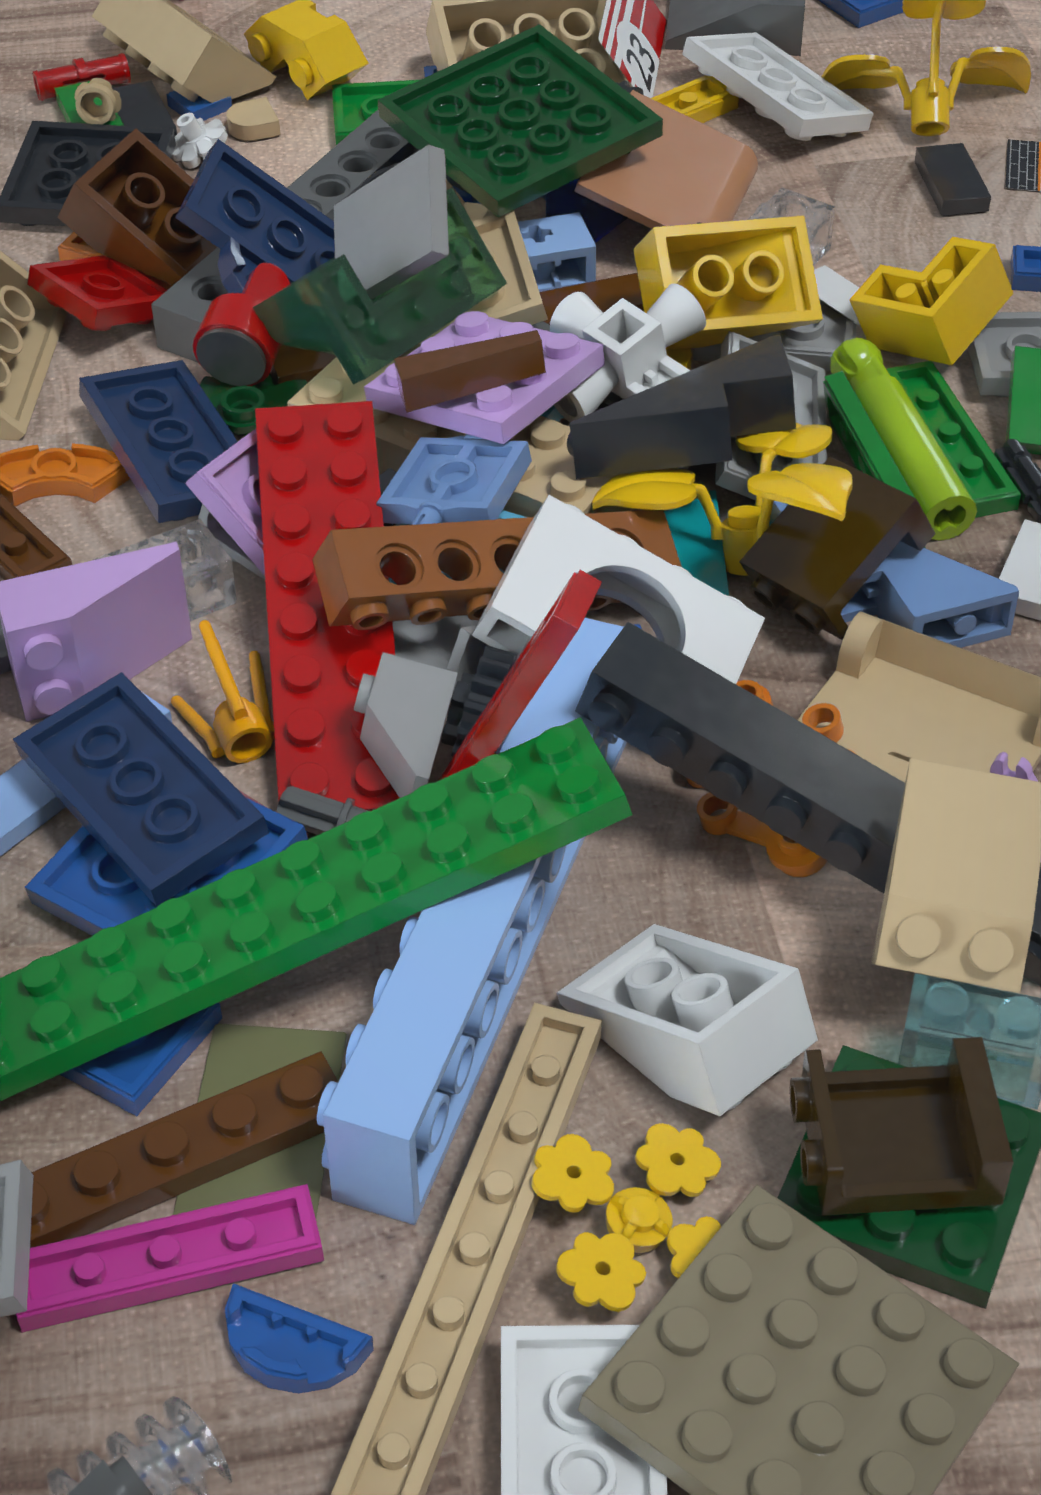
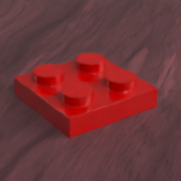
[27,255,167,331]

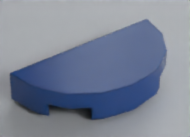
[225,1283,374,1394]

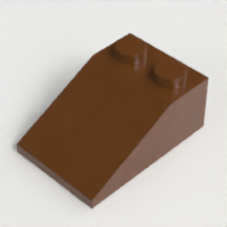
[58,128,217,286]

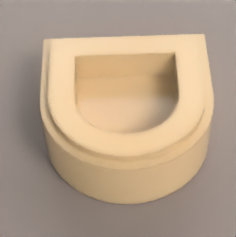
[226,97,281,141]

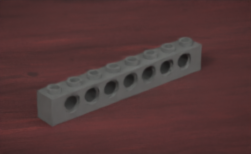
[151,110,419,363]

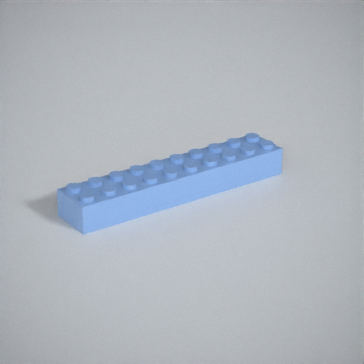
[317,618,627,1225]

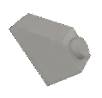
[354,652,458,798]

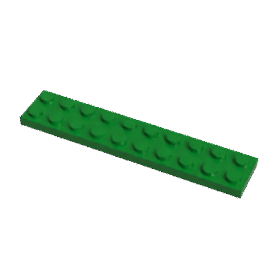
[0,717,633,1101]

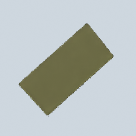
[173,1024,347,1218]

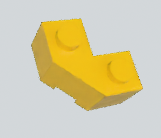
[244,0,369,100]

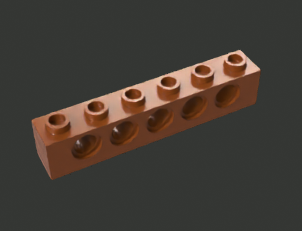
[312,510,681,630]

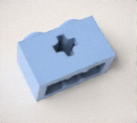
[518,212,596,292]

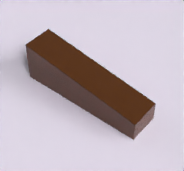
[394,330,546,413]

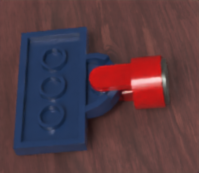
[175,139,374,386]

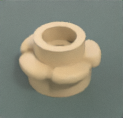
[75,78,122,124]

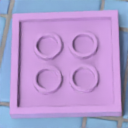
[364,311,605,444]

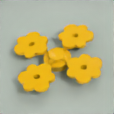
[531,1123,721,1312]

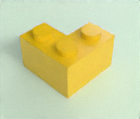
[849,237,1014,366]

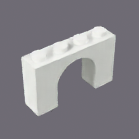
[472,495,765,684]

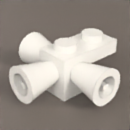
[550,284,706,422]

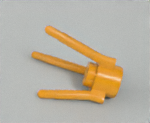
[171,620,275,763]

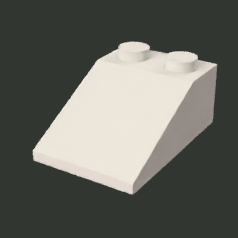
[557,924,818,1116]

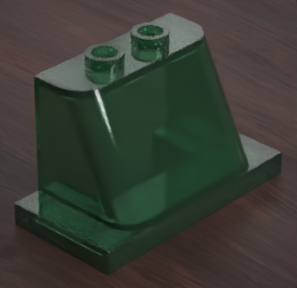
[253,187,508,385]

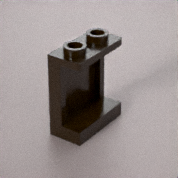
[739,456,936,640]
[789,1037,1013,1216]

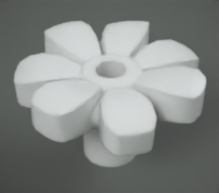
[172,113,228,169]

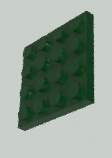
[378,24,663,218]

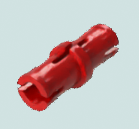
[32,53,131,101]

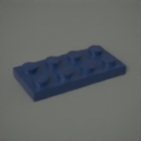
[79,360,238,523]
[13,672,269,907]

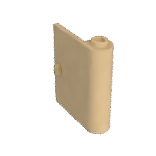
[797,612,1041,783]

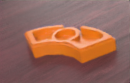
[0,443,130,506]

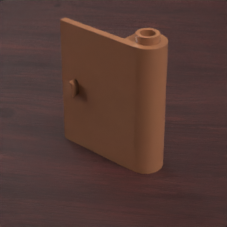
[574,90,758,229]

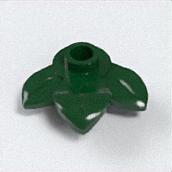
[200,373,307,435]

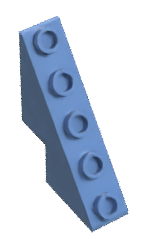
[769,501,1019,648]

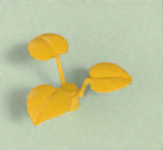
[822,0,1031,136]
[592,423,853,576]

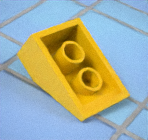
[633,216,823,351]

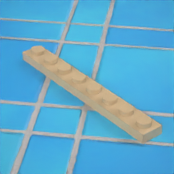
[331,1003,602,1495]

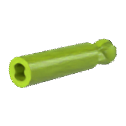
[830,338,977,541]

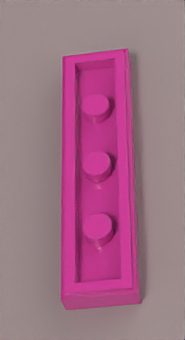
[16,1184,324,1332]

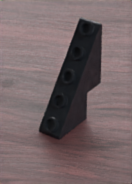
[567,335,796,479]

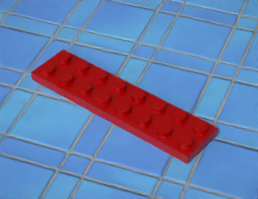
[255,401,400,811]

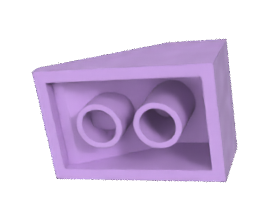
[0,542,192,722]

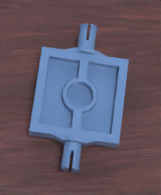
[376,434,532,525]

